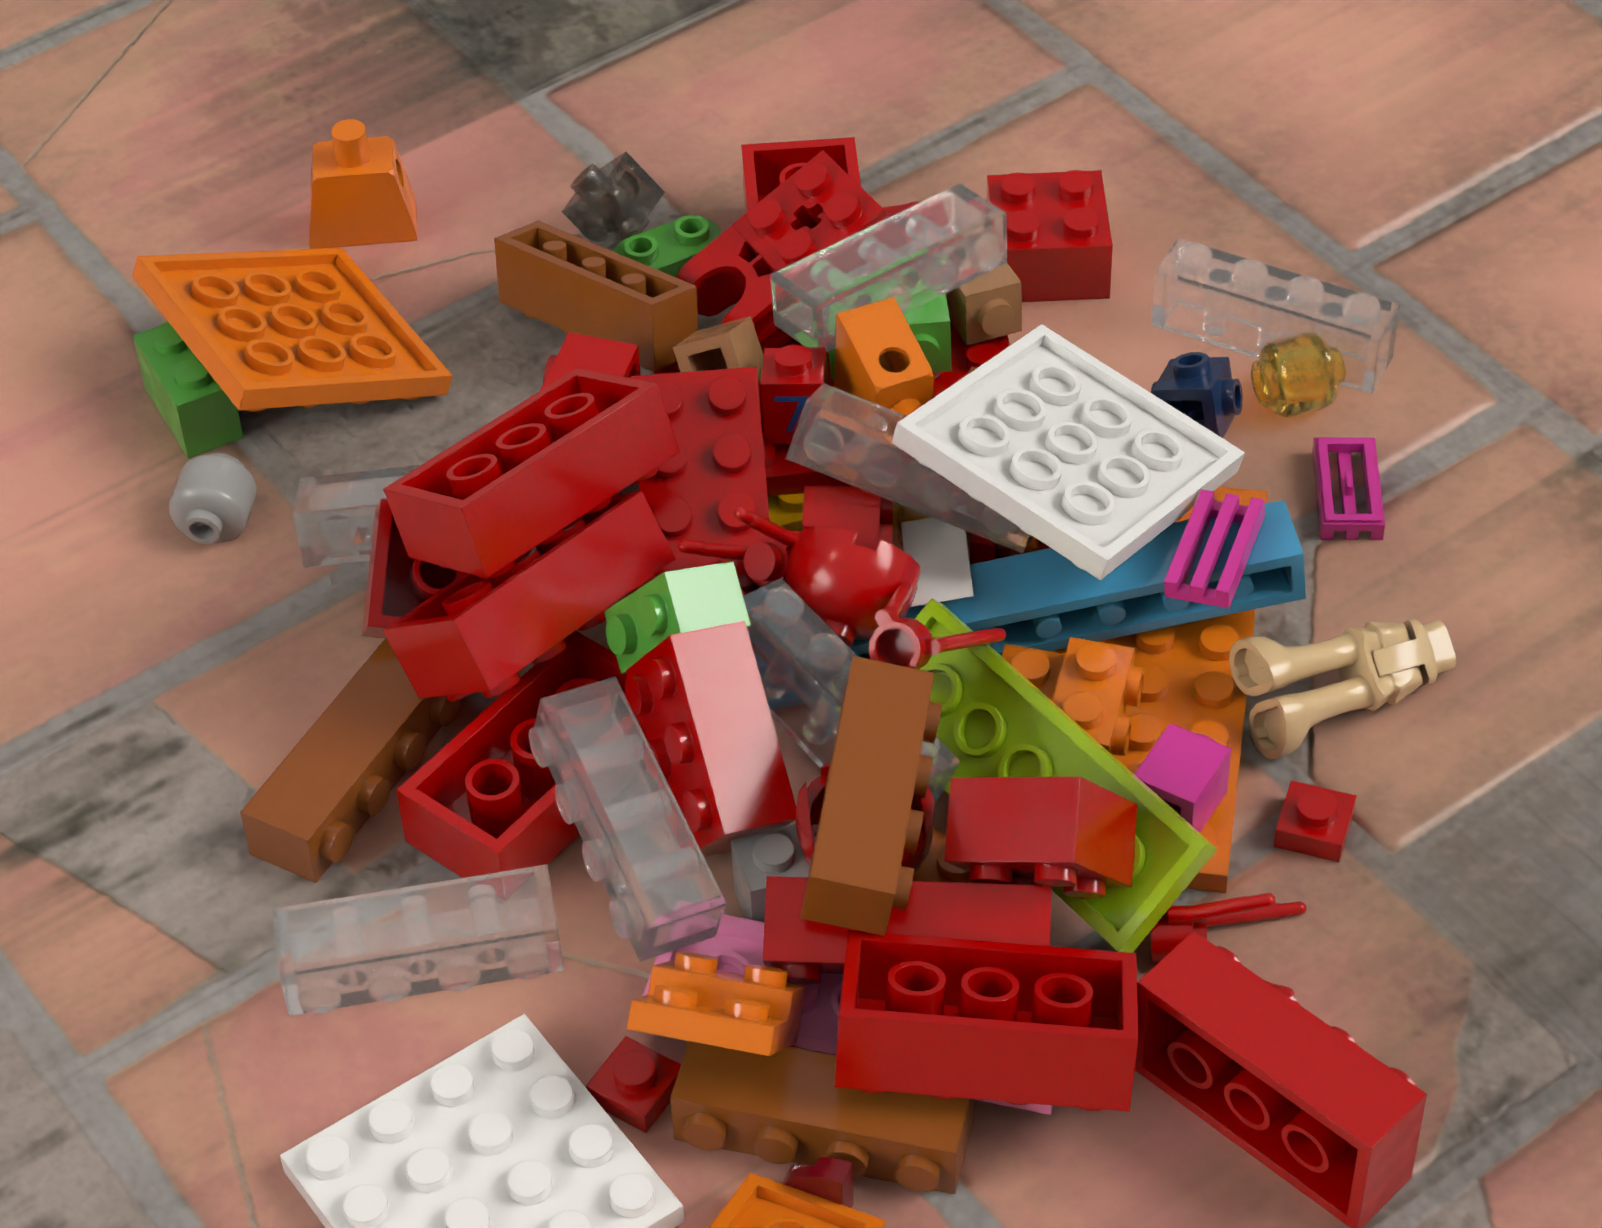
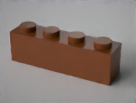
[494,221,698,371]
[240,638,461,883]
[800,656,942,936]
[670,1041,974,1194]

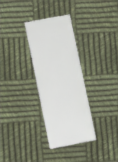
[901,512,974,607]

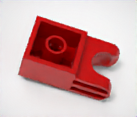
[676,150,910,355]

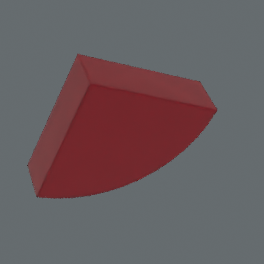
[782,1157,853,1208]

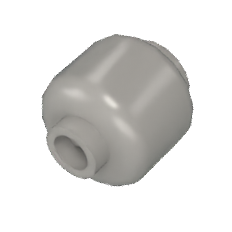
[169,453,257,544]

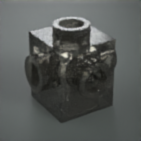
[562,152,665,248]

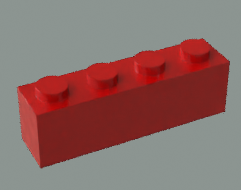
[762,876,1052,985]

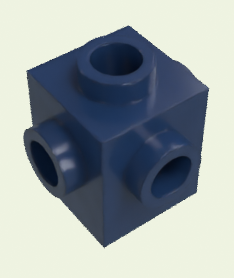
[1151,352,1243,438]

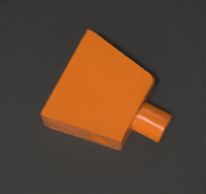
[309,119,418,249]
[834,297,934,450]

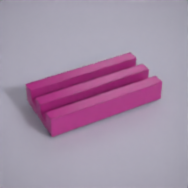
[1312,437,1385,540]
[1164,489,1265,608]

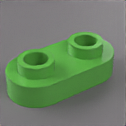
[613,215,721,277]

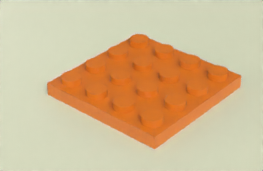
[132,248,453,412]

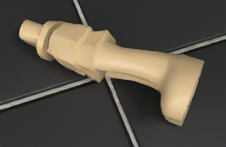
[1229,618,1456,759]

